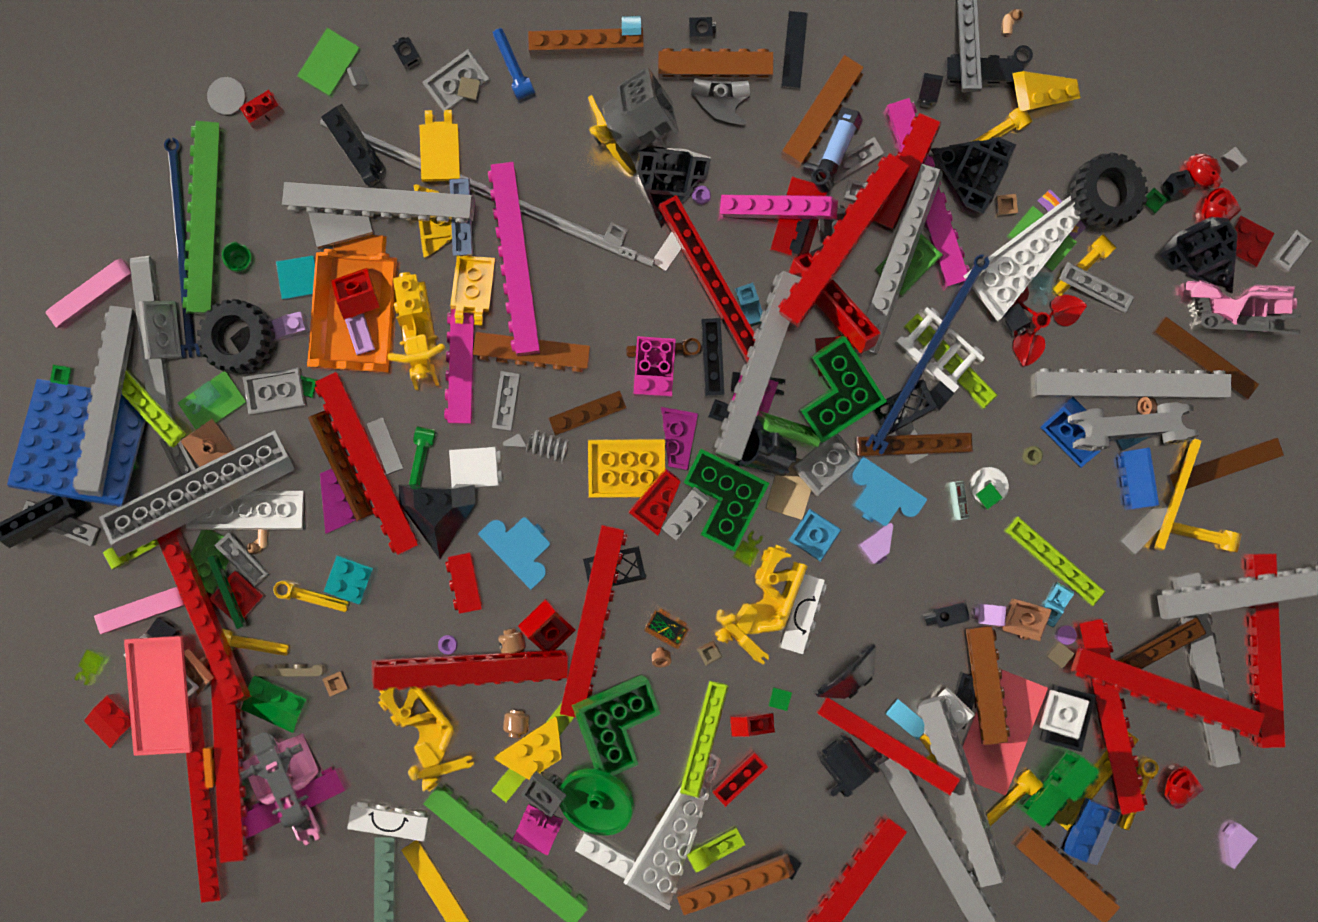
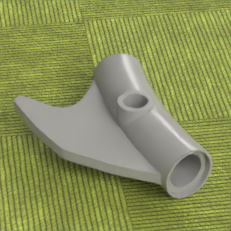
[691,78,750,125]

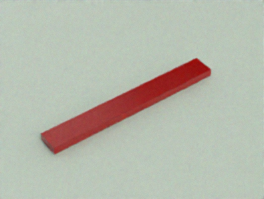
[818,698,961,796]

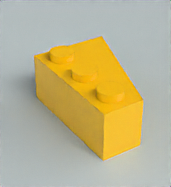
[1012,71,1081,111]

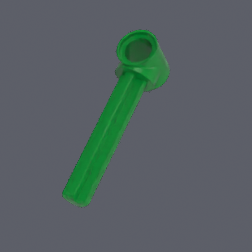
[409,426,436,487]

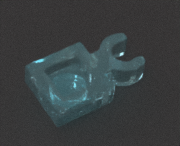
[1031,271,1054,306]
[185,381,222,414]

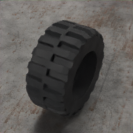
[1070,152,1148,229]
[197,299,275,374]

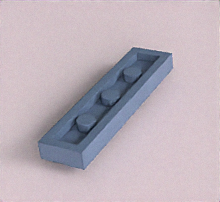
[449,178,473,257]

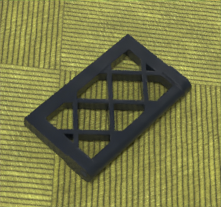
[874,379,938,435]
[583,546,647,587]

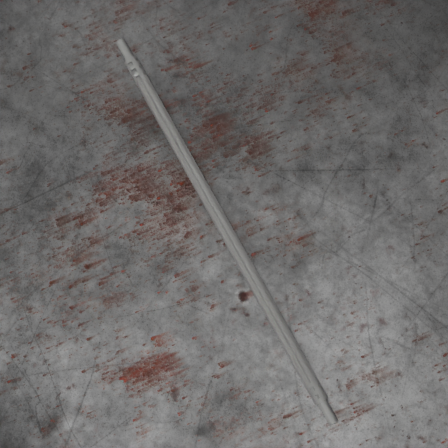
[320,119,655,267]

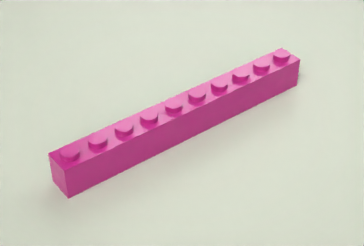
[886,98,970,288]
[488,162,540,356]

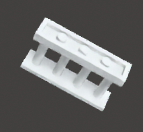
[895,307,985,392]

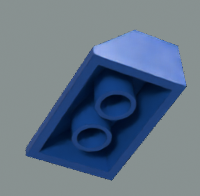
[1041,396,1111,468]
[1118,448,1159,509]
[1062,797,1121,865]

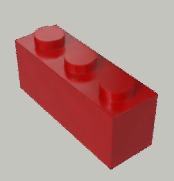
[445,552,483,614]
[712,751,768,807]

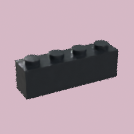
[701,318,725,397]

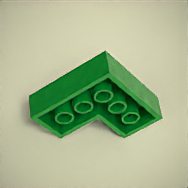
[799,335,887,443]
[683,449,770,552]
[572,675,661,776]
[1020,750,1100,828]

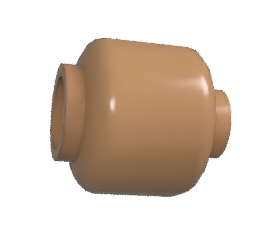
[498,628,525,653]
[503,709,529,738]

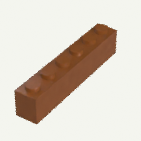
[528,28,644,55]
[658,48,773,78]
[782,55,864,166]
[473,332,591,373]
[966,626,1010,745]
[1014,828,1120,922]
[677,854,794,915]

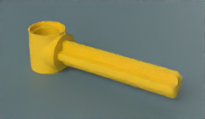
[971,107,1033,142]
[1053,234,1117,296]
[1170,522,1242,553]
[273,580,349,612]
[223,629,289,656]
[1119,757,1159,830]
[986,769,1043,827]

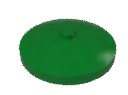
[559,769,634,836]

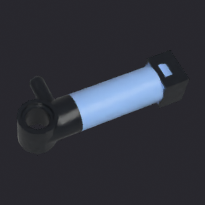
[803,107,863,193]

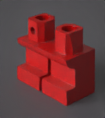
[239,89,283,128]

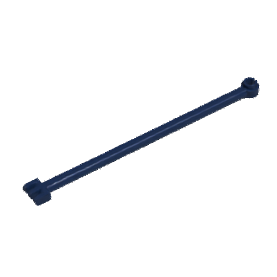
[164,137,201,359]
[865,254,990,455]

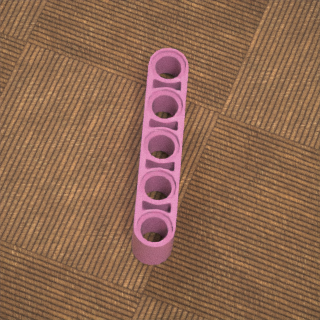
[45,258,131,329]
[94,587,184,634]

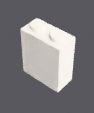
[449,447,502,488]

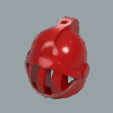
[1185,154,1223,190]
[1201,187,1241,221]
[1165,766,1205,809]

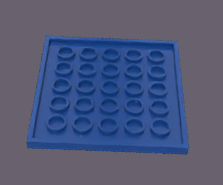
[7,379,146,507]

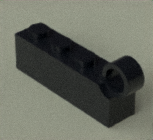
[945,45,1033,85]
[321,104,385,188]
[0,495,88,548]

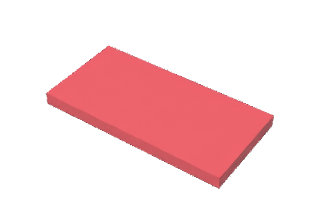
[124,636,192,755]
[962,669,1048,796]

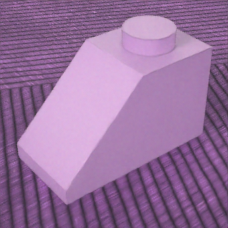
[271,311,309,342]
[859,522,893,565]
[973,604,1006,626]
[1223,822,1258,869]

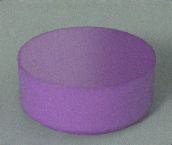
[692,186,711,205]
[1056,625,1077,645]
[438,635,458,655]

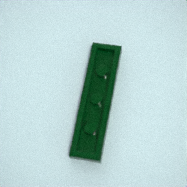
[207,555,246,629]

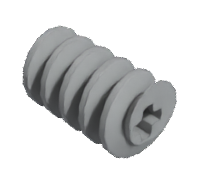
[526,430,568,463]

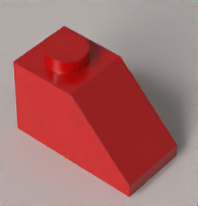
[730,713,775,737]

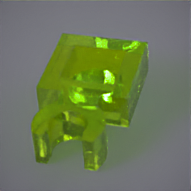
[733,530,763,567]
[75,649,105,685]

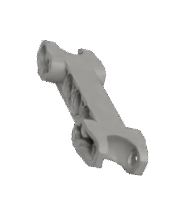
[1068,402,1199,451]

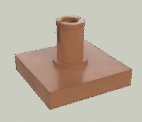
[180,418,235,467]
[1003,599,1051,641]
[184,649,214,695]

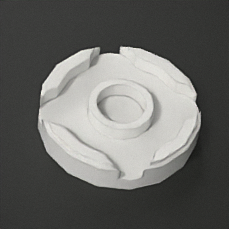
[970,467,1009,505]

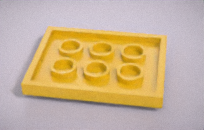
[588,439,665,498]

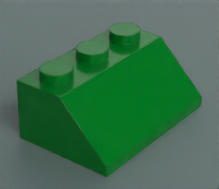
[241,675,310,733]

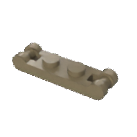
[253,664,326,676]

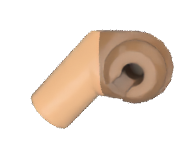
[1003,9,1024,35]
[247,530,268,554]

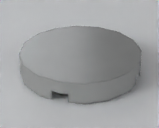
[207,77,246,116]

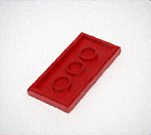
[770,177,827,258]

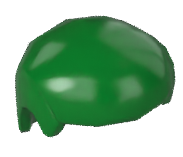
[222,242,252,272]

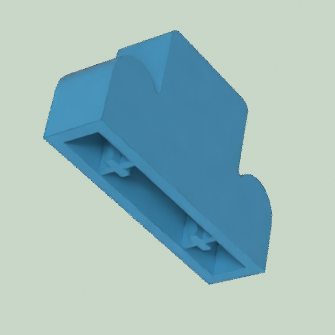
[851,457,928,526]
[478,517,551,590]

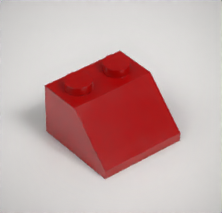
[331,268,380,320]
[518,599,576,651]
[84,694,131,748]

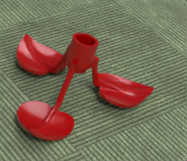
[1010,287,1087,366]

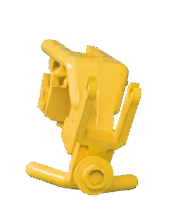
[388,272,445,390]
[715,545,808,664]
[378,687,474,792]

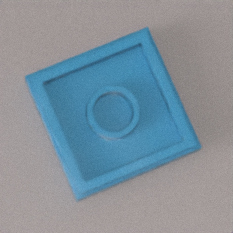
[789,509,842,562]

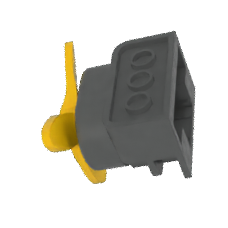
[588,66,678,175]

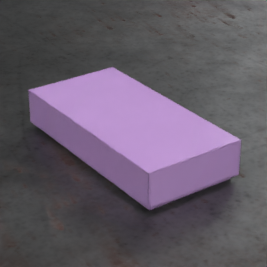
[345,313,375,356]

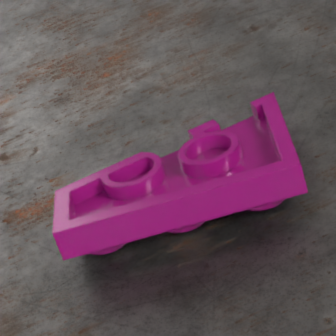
[661,407,699,470]
[320,468,356,534]

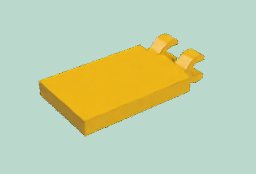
[419,110,460,182]
[450,256,495,325]

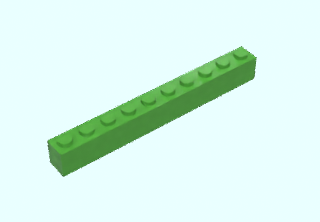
[183,121,219,314]
[424,784,588,922]

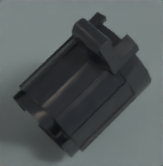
[735,428,797,476]
[818,734,882,797]

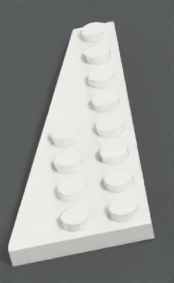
[963,196,1081,321]
[624,753,721,910]

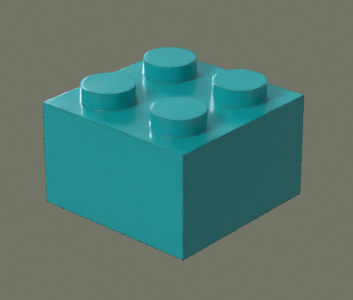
[323,555,376,605]

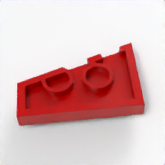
[629,468,681,536]

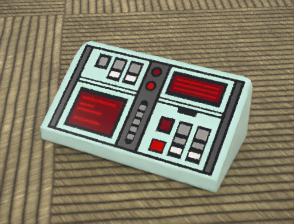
[949,481,969,520]

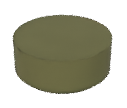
[1023,446,1043,465]

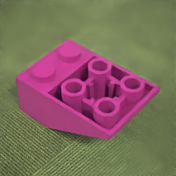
[634,336,676,398]

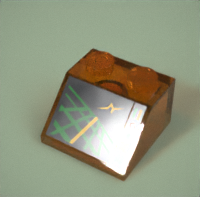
[644,609,689,650]

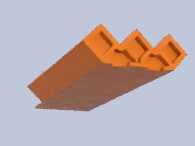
[307,235,397,373]

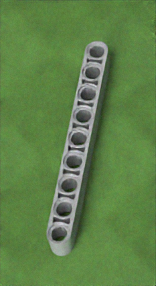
[130,256,172,418]

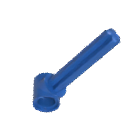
[493,28,536,101]

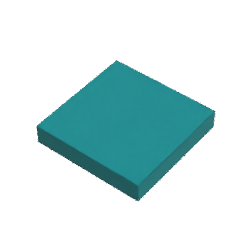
[276,255,315,300]

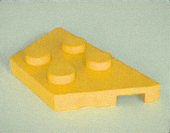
[414,184,452,258]
[493,716,562,780]

